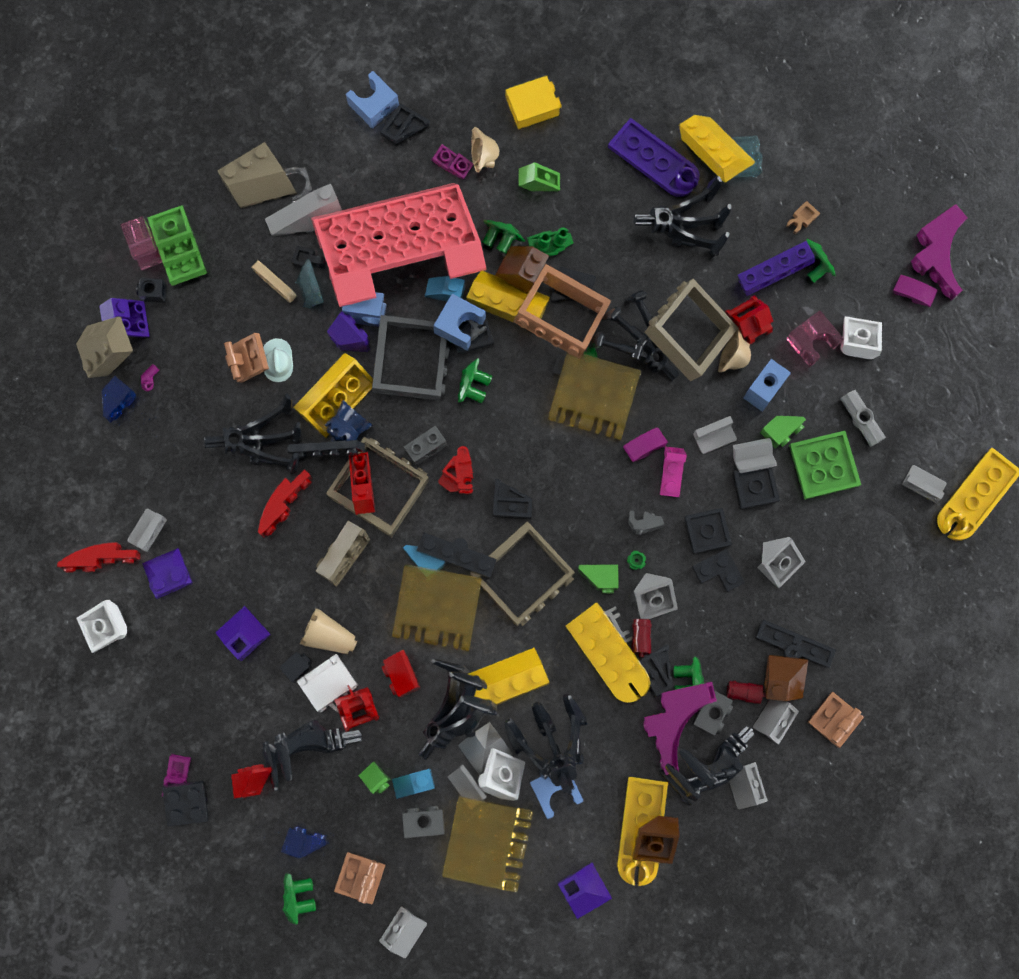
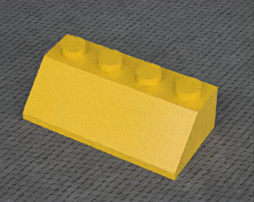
[679,115,755,183]
[467,271,550,322]
[293,353,373,438]
[469,648,549,705]

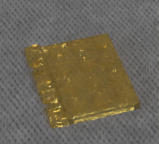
[548,352,641,440]
[392,564,482,651]
[442,796,533,892]

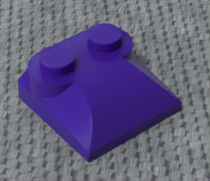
[142,548,193,599]

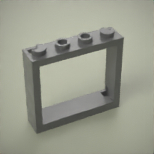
[372,315,449,401]

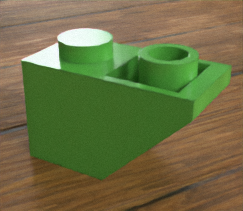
[760,416,806,449]
[358,762,391,794]

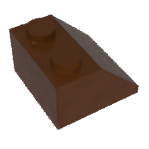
[495,246,549,294]

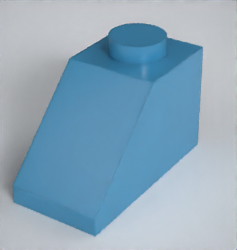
[425,276,465,302]
[403,545,446,580]
[392,769,435,799]

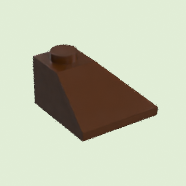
[763,655,808,701]
[632,816,679,864]

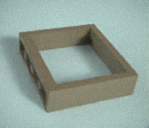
[645,279,738,382]
[326,437,429,538]
[470,521,575,627]

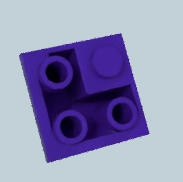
[99,298,150,338]
[327,312,370,352]
[215,606,271,661]
[557,862,612,919]

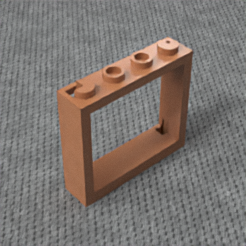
[513,264,611,359]

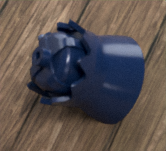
[325,400,373,442]

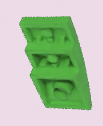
[148,205,207,286]

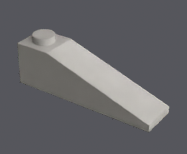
[265,184,342,236]

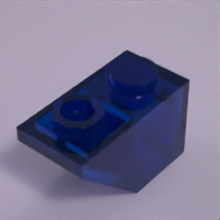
[102,376,136,423]
[281,826,329,859]

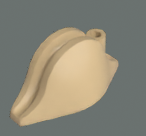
[472,127,499,172]
[718,328,751,372]

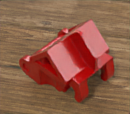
[725,295,773,344]
[438,446,473,494]
[334,685,379,732]

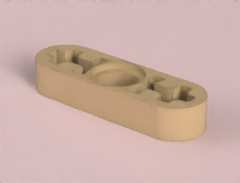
[251,261,297,303]

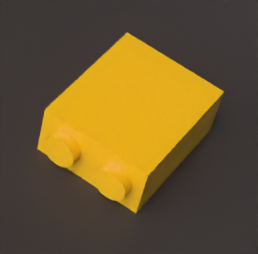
[506,76,561,129]

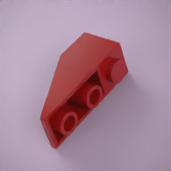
[349,452,375,515]
[231,764,272,799]

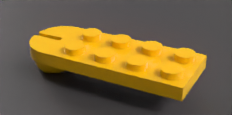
[937,448,1019,541]
[566,603,650,702]
[617,777,668,886]

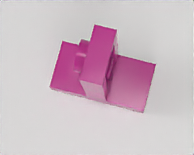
[660,446,686,497]

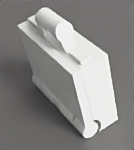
[297,654,358,712]

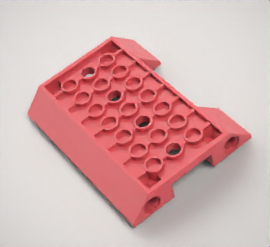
[311,183,486,307]

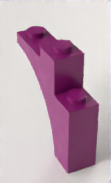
[911,204,968,300]
[644,682,717,775]

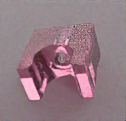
[120,216,163,270]
[787,310,844,367]

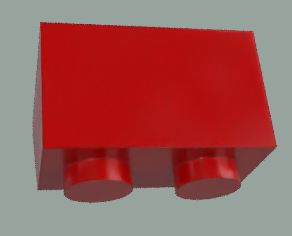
[382,650,421,698]

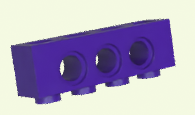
[738,241,815,296]

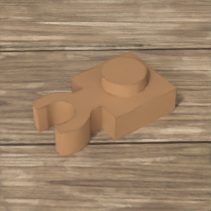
[786,201,820,234]

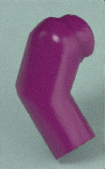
[140,364,159,391]

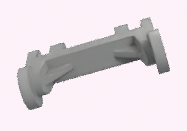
[604,607,633,643]

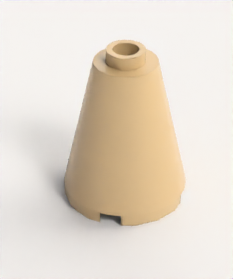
[300,608,357,654]

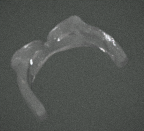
[284,167,313,202]

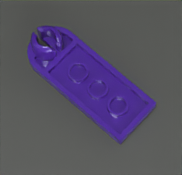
[608,118,700,197]

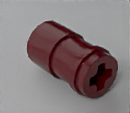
[632,619,652,658]
[726,680,765,704]

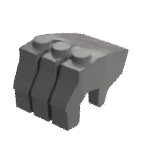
[628,511,665,535]

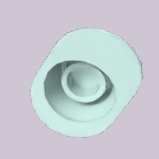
[263,338,293,382]

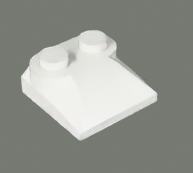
[840,316,882,359]
[77,600,127,653]
[478,748,525,801]

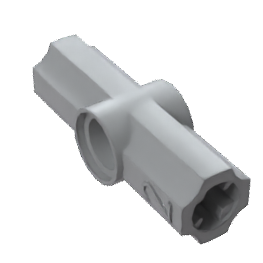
[841,390,886,447]

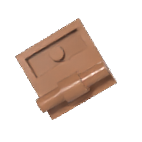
[224,333,269,383]
[807,692,864,748]
[334,852,386,904]

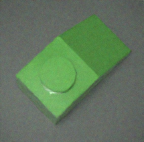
[519,162,560,191]
[578,565,618,594]

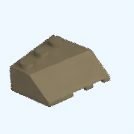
[217,142,297,208]
[76,317,133,378]
[316,521,370,587]

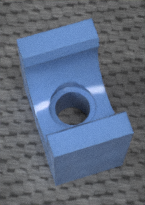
[346,71,399,129]
[342,292,387,327]
[434,294,486,351]
[744,359,791,412]
[530,777,583,819]

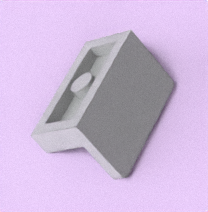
[693,416,737,454]
[733,438,777,473]
[902,465,947,503]
[127,509,167,552]
[753,699,799,745]
[730,762,768,809]
[448,765,487,809]
[379,906,427,958]

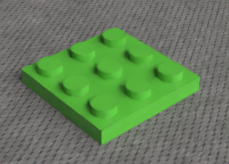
[789,431,861,500]

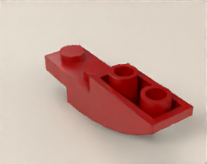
[258,469,312,538]
[57,543,140,573]

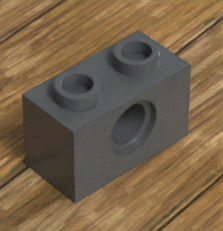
[404,425,447,467]
[691,691,733,736]
[402,806,445,838]

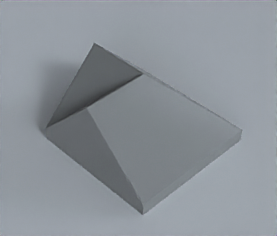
[757,537,806,588]
[634,573,678,619]
[458,722,512,776]

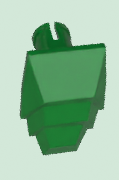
[481,220,526,254]
[527,227,573,256]
[806,239,836,283]
[458,358,492,403]
[674,657,704,690]
[283,874,316,924]

